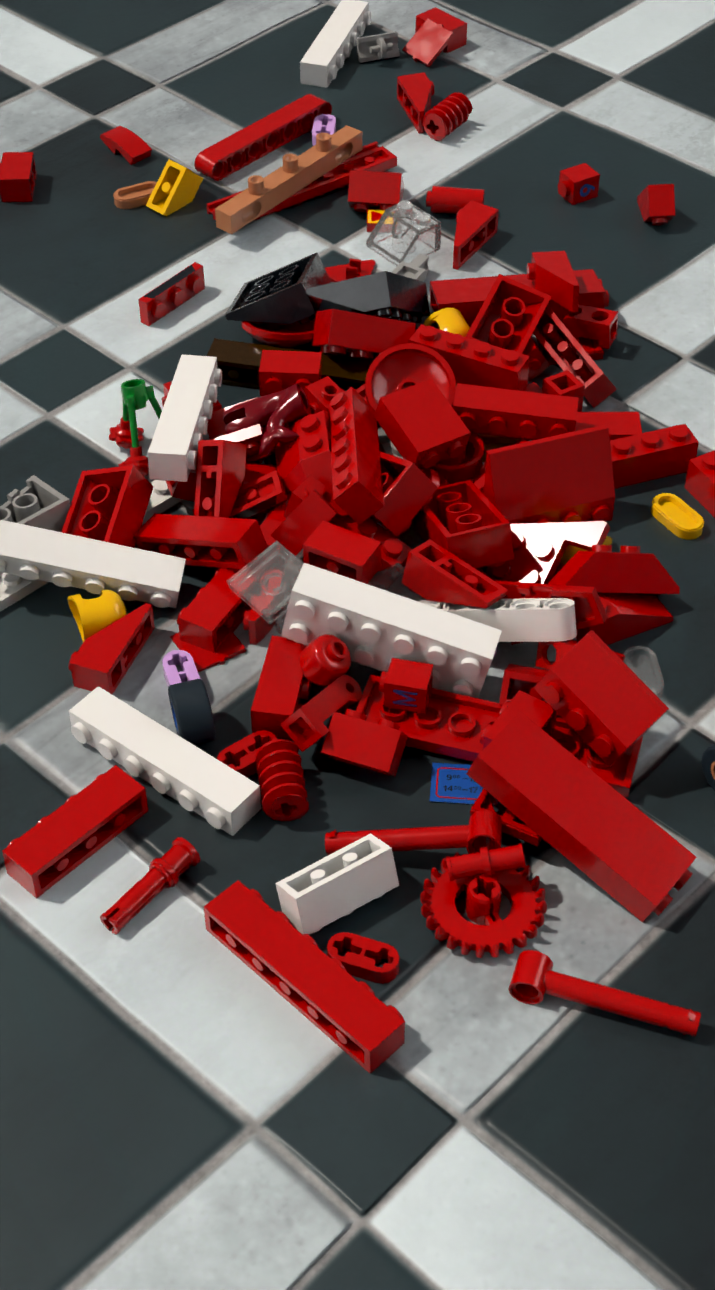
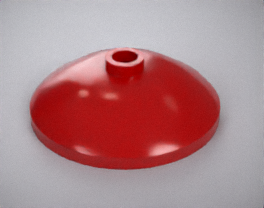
[241,315,316,349]
[365,343,456,410]

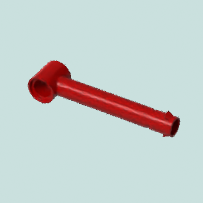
[325,810,503,855]
[508,950,701,1037]

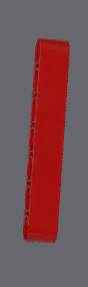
[194,94,332,181]

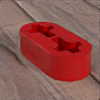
[217,730,277,778]
[327,932,400,984]

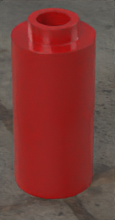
[426,186,485,214]

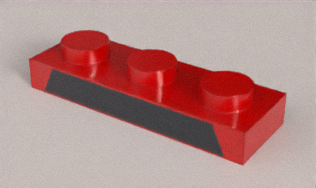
[138,262,205,326]
[193,470,287,519]

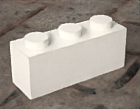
[275,833,399,935]

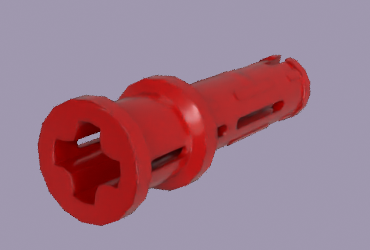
[100,837,201,935]

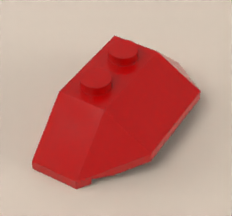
[275,410,333,494]
[548,545,680,594]

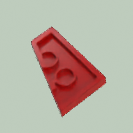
[495,581,607,645]

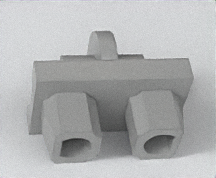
[356,31,400,63]

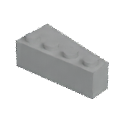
[0,475,70,532]

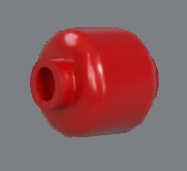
[299,634,351,686]

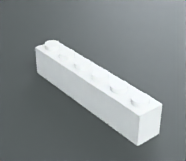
[300,0,372,88]
[148,354,222,482]
[0,520,186,608]
[69,686,261,836]

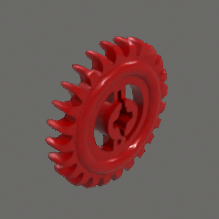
[420,852,547,958]

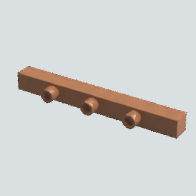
[215,125,362,234]

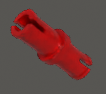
[446,843,526,881]

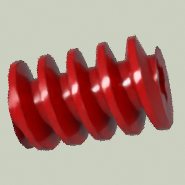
[423,92,473,141]
[255,739,309,821]

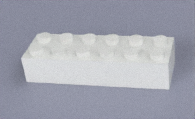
[281,563,502,698]

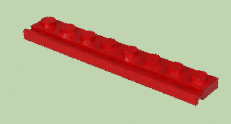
[207,142,397,221]

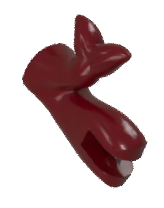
[223,383,311,456]

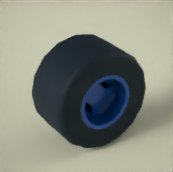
[168,679,216,745]

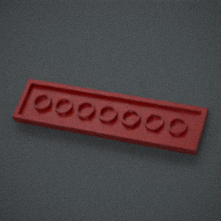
[355,674,643,797]

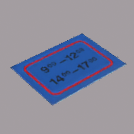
[430,762,499,806]

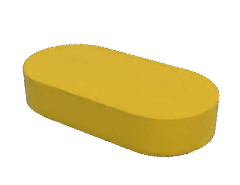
[651,493,704,540]

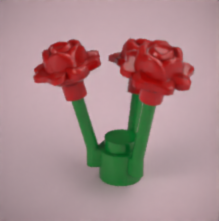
[109,379,162,476]

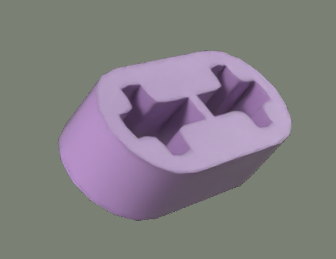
[312,114,336,146]
[162,650,200,687]

